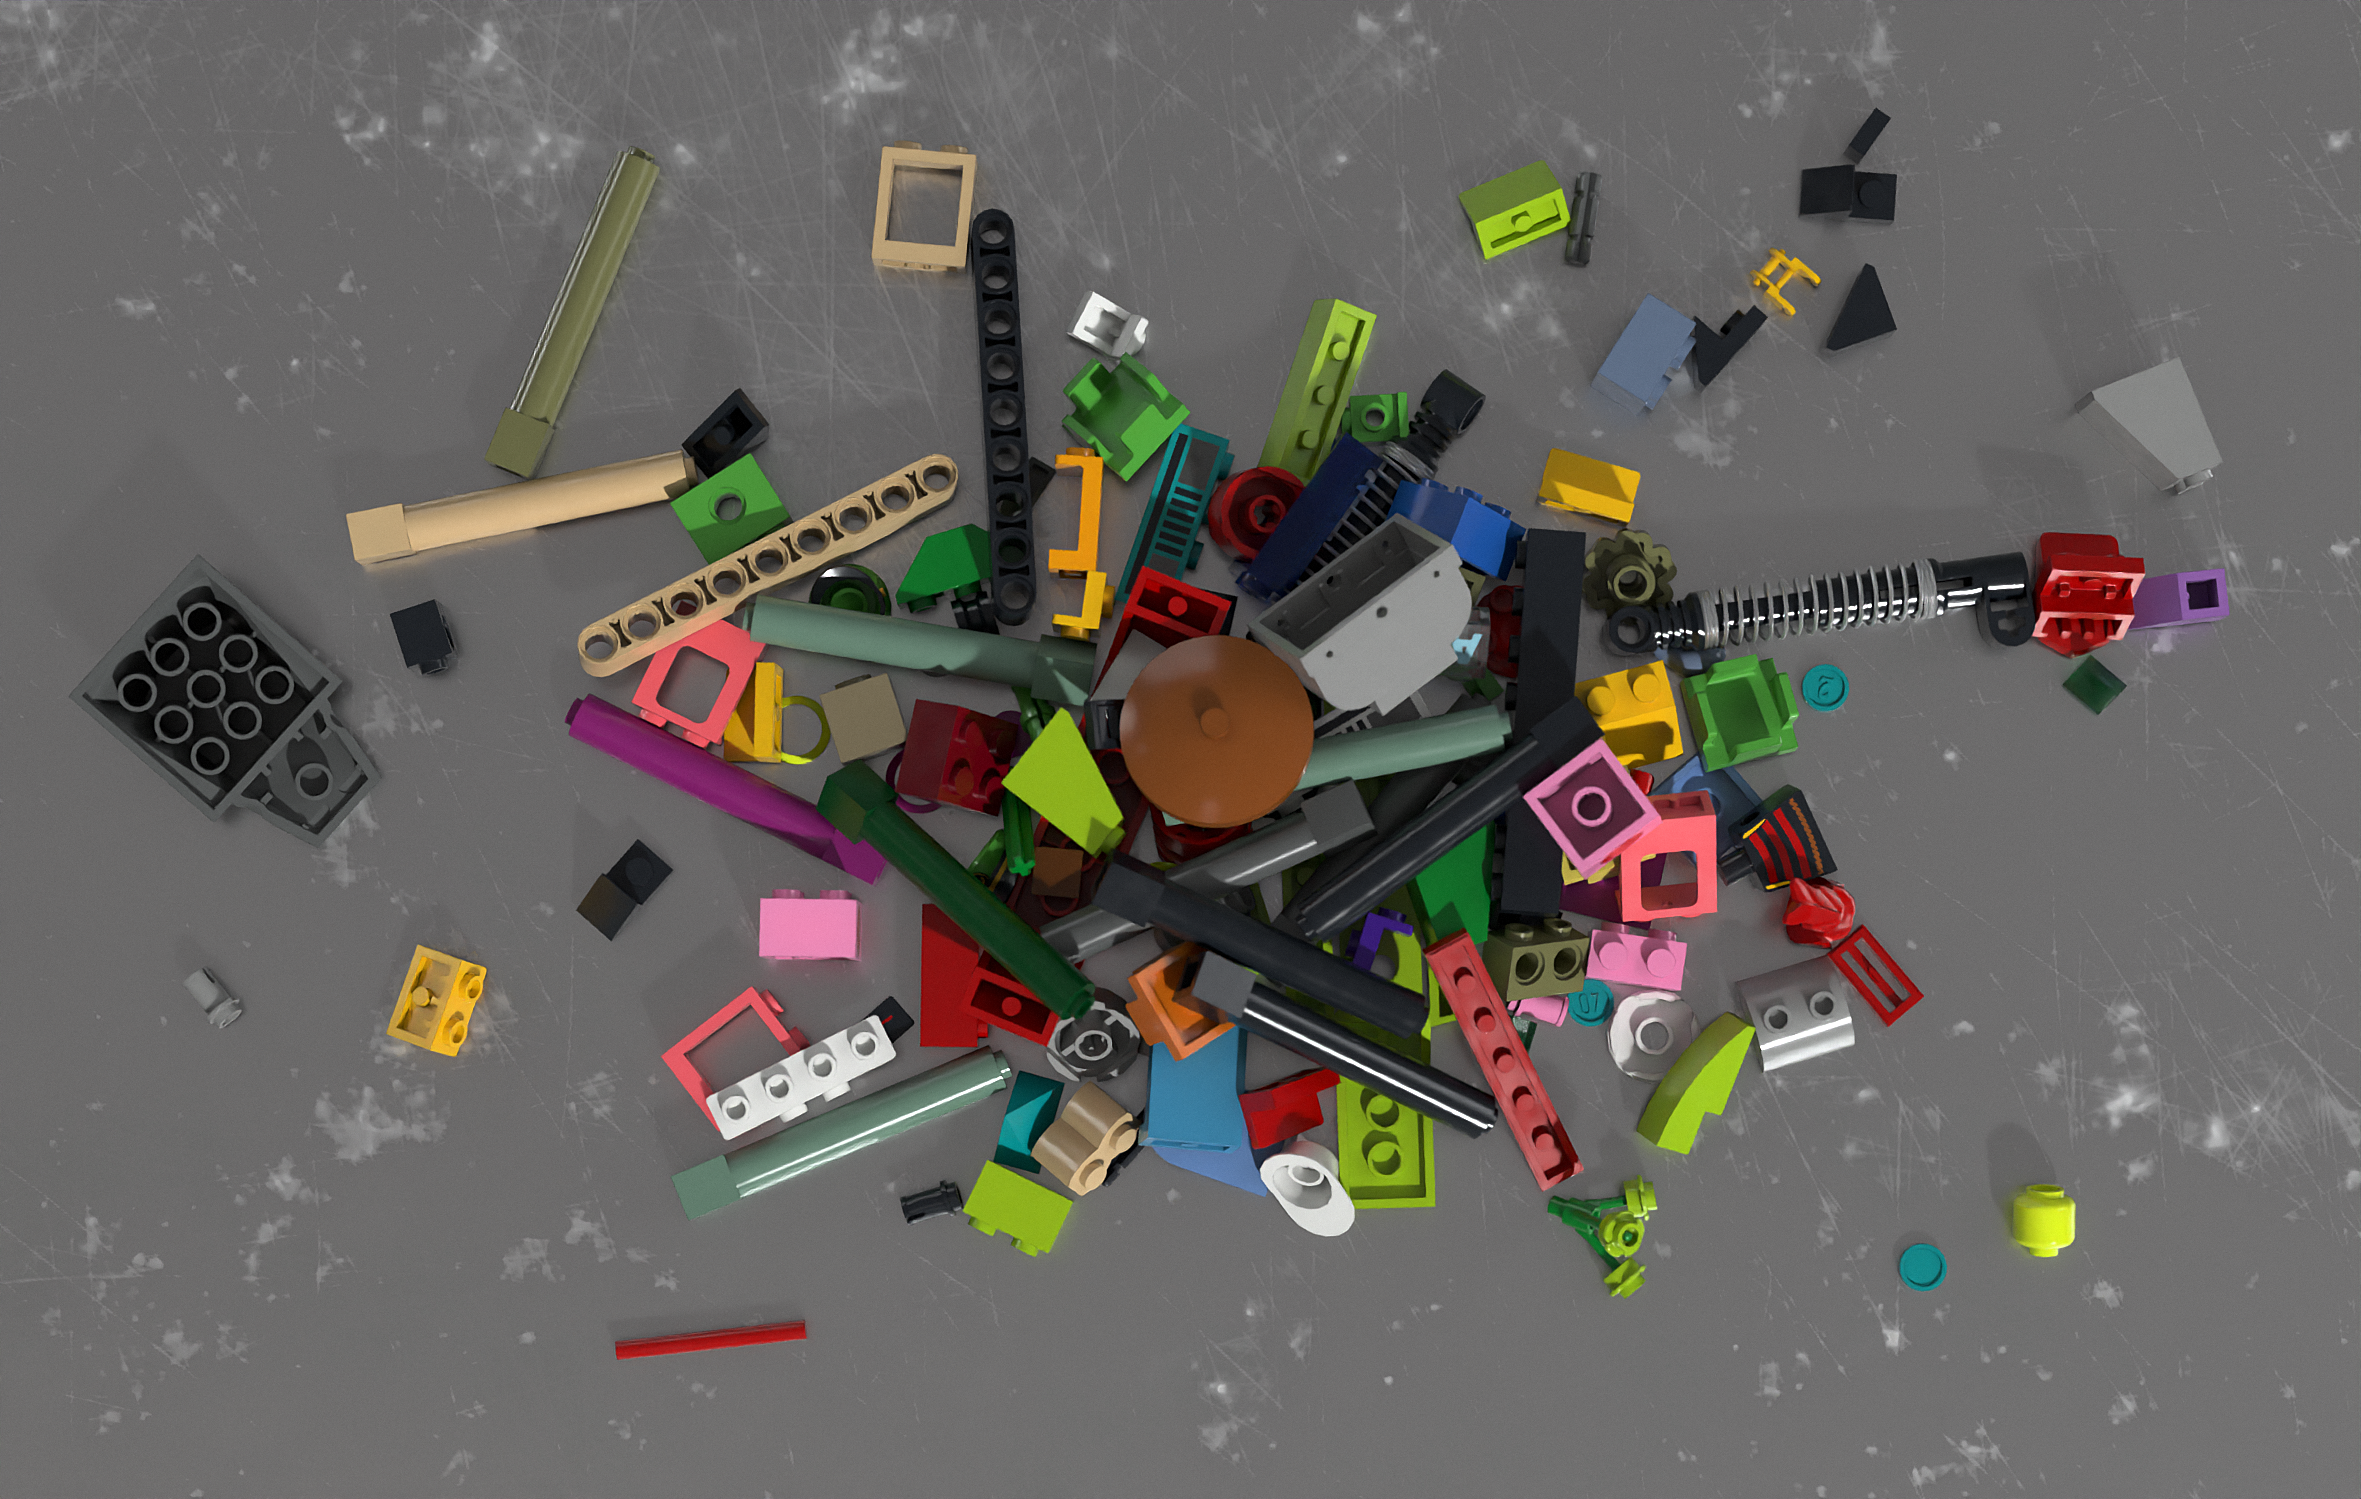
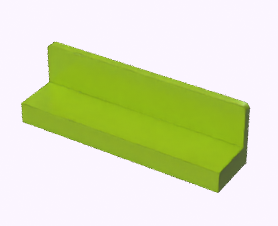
[1257,298,1377,492]

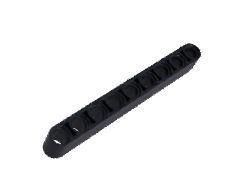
[970,209,1037,627]

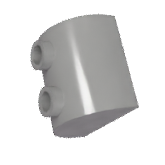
[1734,955,1855,1073]

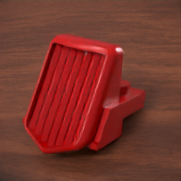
[2032,532,2145,658]

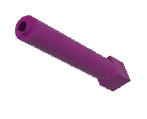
[565,693,888,887]

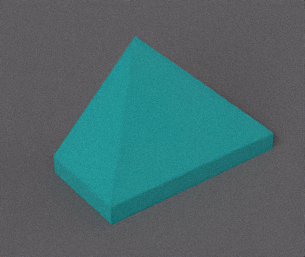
[993,1070,1065,1174]

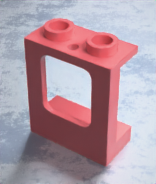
[631,600,770,749]
[1615,790,1717,922]

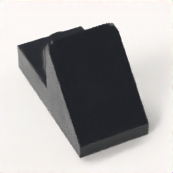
[1798,164,1897,224]
[1690,305,1768,393]
[681,388,770,479]
[576,839,675,942]

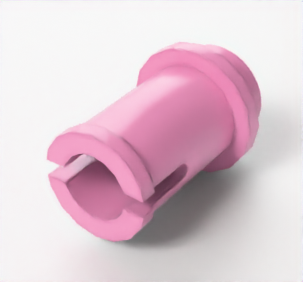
[1506,995,1569,1027]

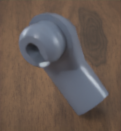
[1653,643,1726,678]

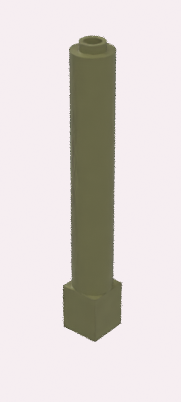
[484,146,661,480]

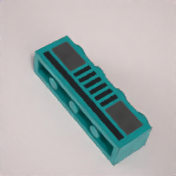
[1114,423,1235,608]

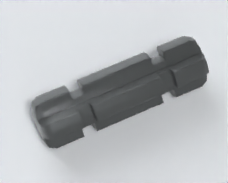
[1565,172,1602,264]

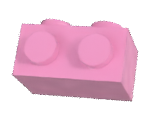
[1585,922,1687,992]

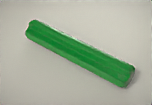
[1001,766,1036,876]

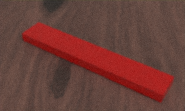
[1422,928,1584,1192]

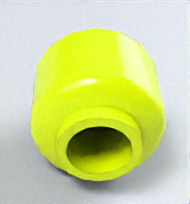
[2013,1184,2076,1257]

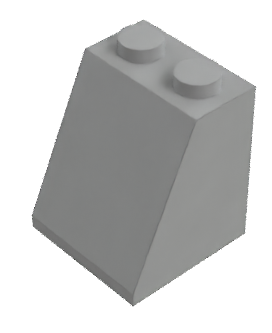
[2075,356,2223,494]

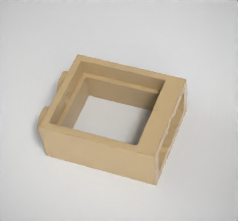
[871,141,978,274]

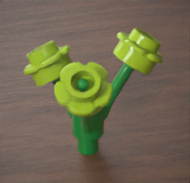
[1547,1175,1657,1299]

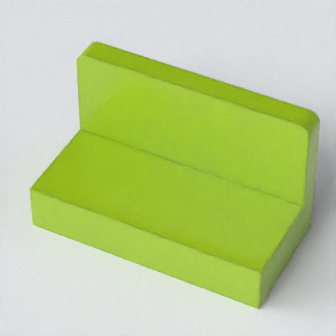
[1458,160,1571,259]

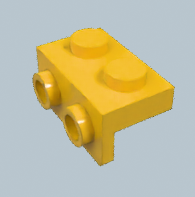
[1052,570,1116,642]

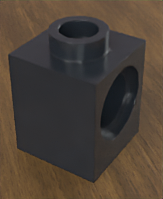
[390,599,458,676]

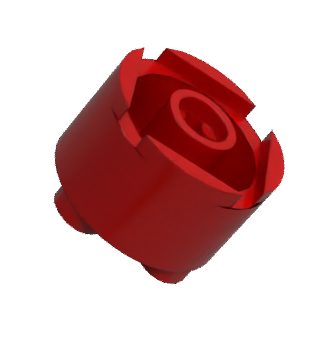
[1208,466,1314,564]

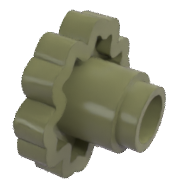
[1582,528,1677,626]

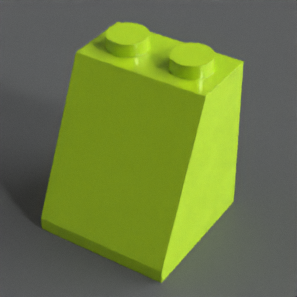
[1002,707,1127,858]

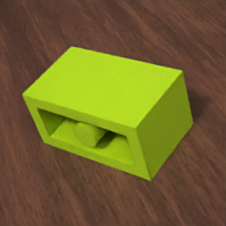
[962,1160,1074,1257]

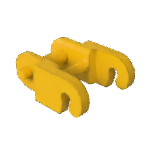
[1750,247,1822,316]

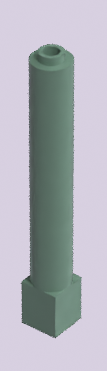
[742,594,1097,706]
[1163,704,1513,827]
[670,1045,1013,1221]

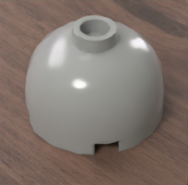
[1046,987,1140,1082]

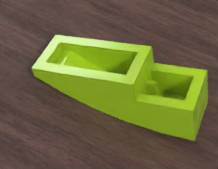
[1636,1011,1756,1155]

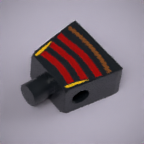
[1716,784,1838,893]

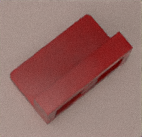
[1238,1067,1341,1149]

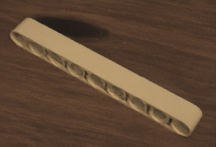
[577,454,958,677]

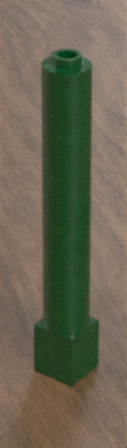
[816,759,1095,1021]

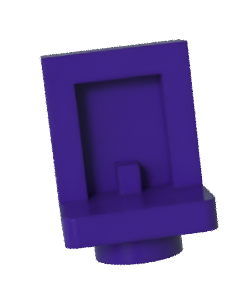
[1344,907,1414,971]

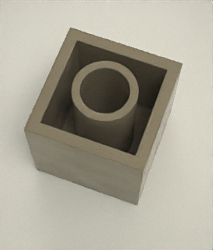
[819,673,908,767]

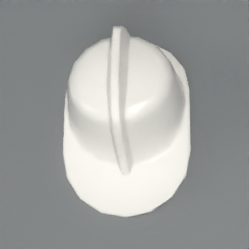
[1260,1134,1355,1237]

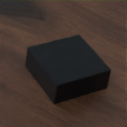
[1843,108,1891,164]

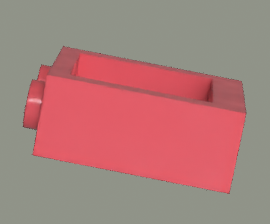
[661,986,811,1132]

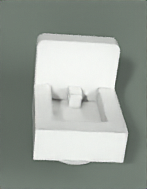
[1065,291,1149,360]

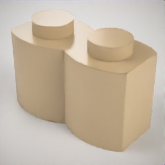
[1031,1081,1142,1196]

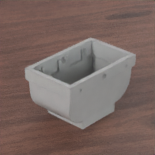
[1247,513,1472,716]

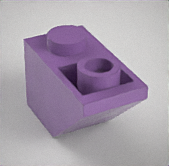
[2127,568,2230,630]

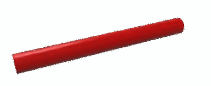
[615,1320,807,1360]

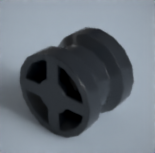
[950,591,1000,635]

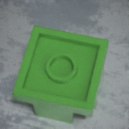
[1062,352,1191,482]
[1680,654,1799,772]

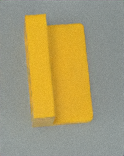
[1535,448,1641,528]
[724,662,784,763]

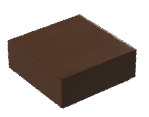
[1031,846,1084,899]

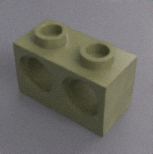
[1482,918,1590,1002]

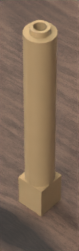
[346,449,699,565]

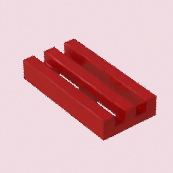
[1825,924,1924,1027]

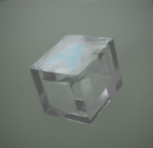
[1438,606,1491,682]

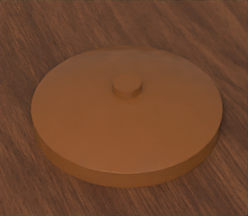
[1120,635,1314,828]

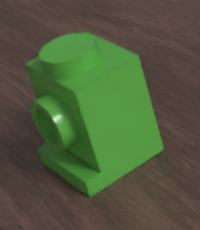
[1341,392,1409,448]

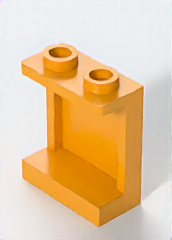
[1048,447,1104,580]

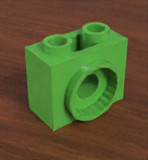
[670,453,794,565]

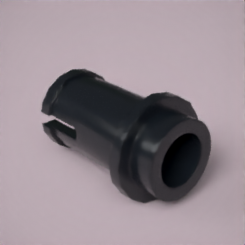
[900,1180,964,1226]

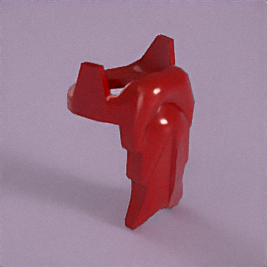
[1782,877,1856,949]

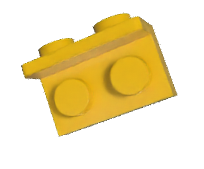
[386,944,487,1057]

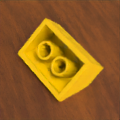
[1574,660,1684,770]

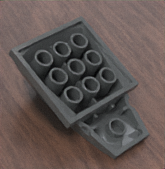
[68,554,382,848]

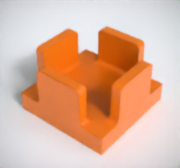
[1125,941,1236,1062]

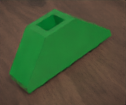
[895,523,1024,614]

